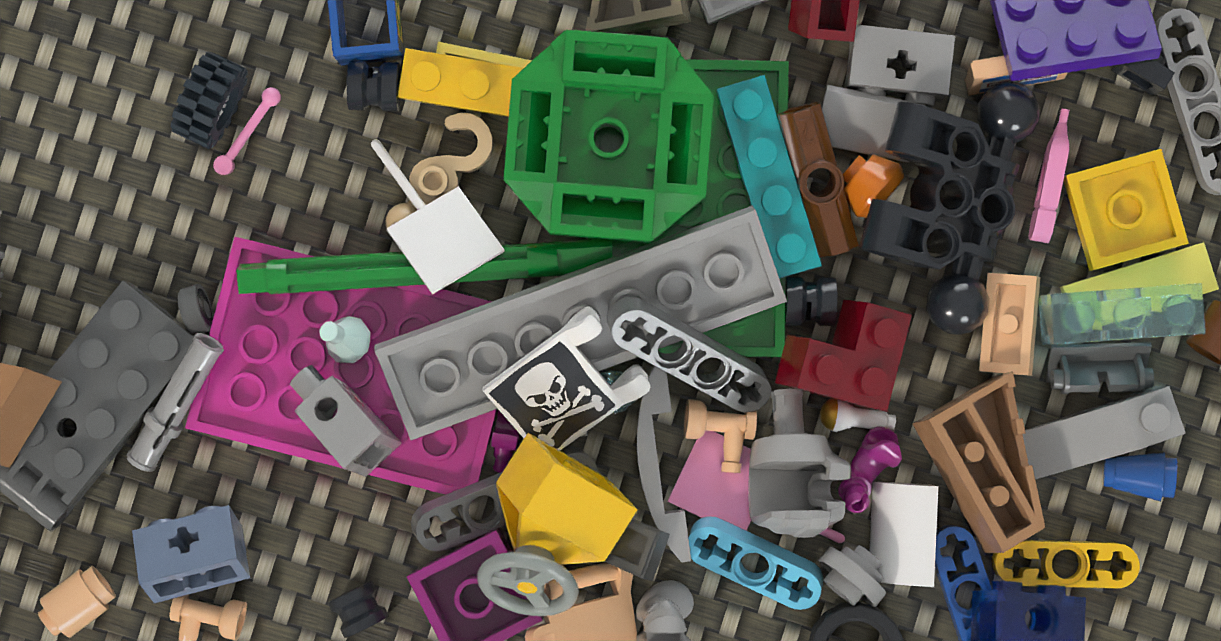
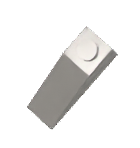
[1023,386,1186,479]

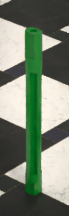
[236,239,613,294]

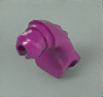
[838,426,902,513]

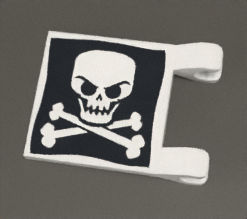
[482,306,651,450]

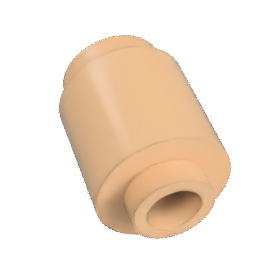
[38,566,116,638]

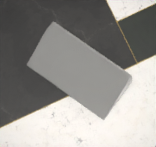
[821,85,925,162]

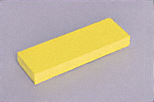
[1060,242,1219,334]

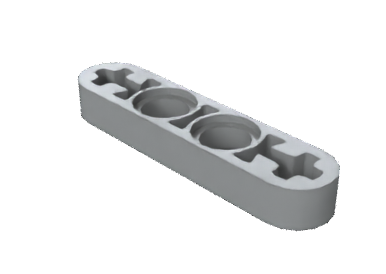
[1155,8,1221,195]

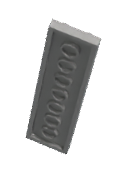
[375,206,787,440]

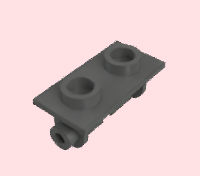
[1046,343,1154,394]

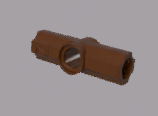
[777,102,859,258]

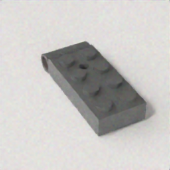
[0,281,194,532]

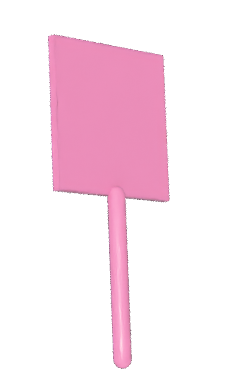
[667,431,845,543]

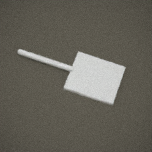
[371,139,505,295]

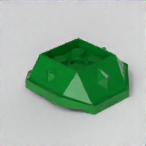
[504,29,714,242]

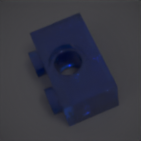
[971,581,1086,641]

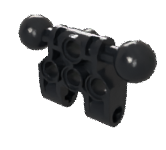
[859,81,1040,335]

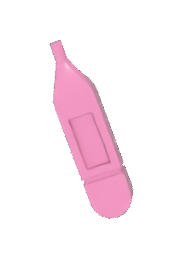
[1029,109,1070,243]

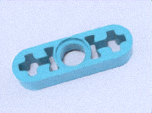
[688,516,823,610]

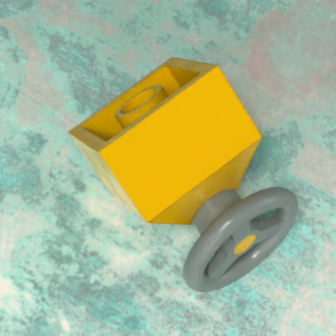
[477,433,638,616]

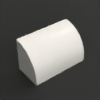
[870,482,938,587]

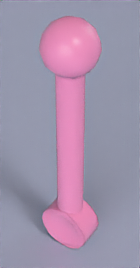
[213,87,281,175]

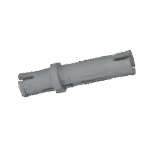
[126,333,224,472]

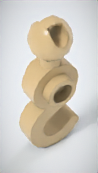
[386,113,493,228]

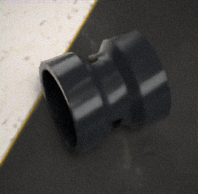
[346,61,401,112]
[785,276,837,326]

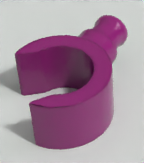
[491,409,519,473]

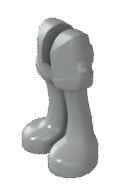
[636,580,694,641]

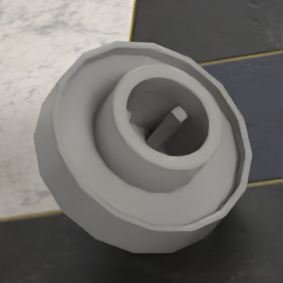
[818,545,887,607]

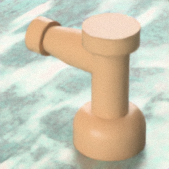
[684,399,757,473]
[169,594,247,641]

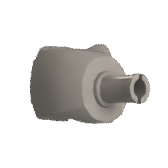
[748,389,851,538]

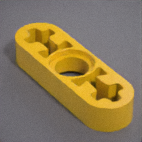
[992,540,1140,588]

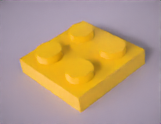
[1063,149,1189,271]

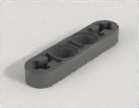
[607,297,771,412]
[411,446,597,552]

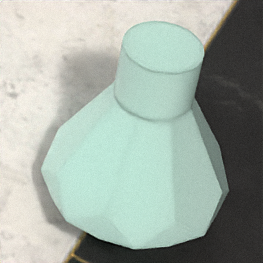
[320,316,371,363]

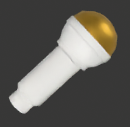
[820,399,896,432]

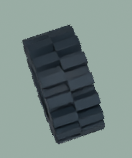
[171,51,248,149]

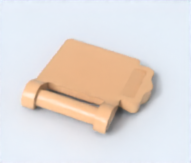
[525,562,637,641]

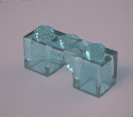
[1039,283,1206,345]

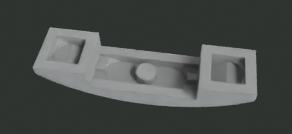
[637,365,691,562]

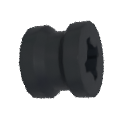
[327,580,389,638]

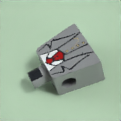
[290,365,402,477]

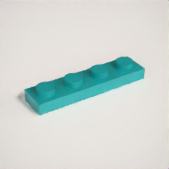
[716,75,822,279]

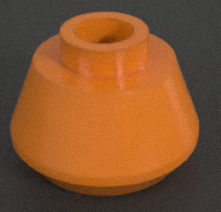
[842,154,904,218]

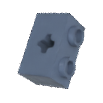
[132,505,250,603]

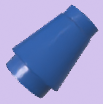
[1103,452,1177,502]

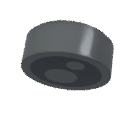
[178,284,214,335]

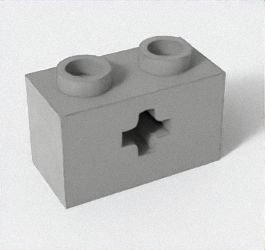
[845,24,955,108]

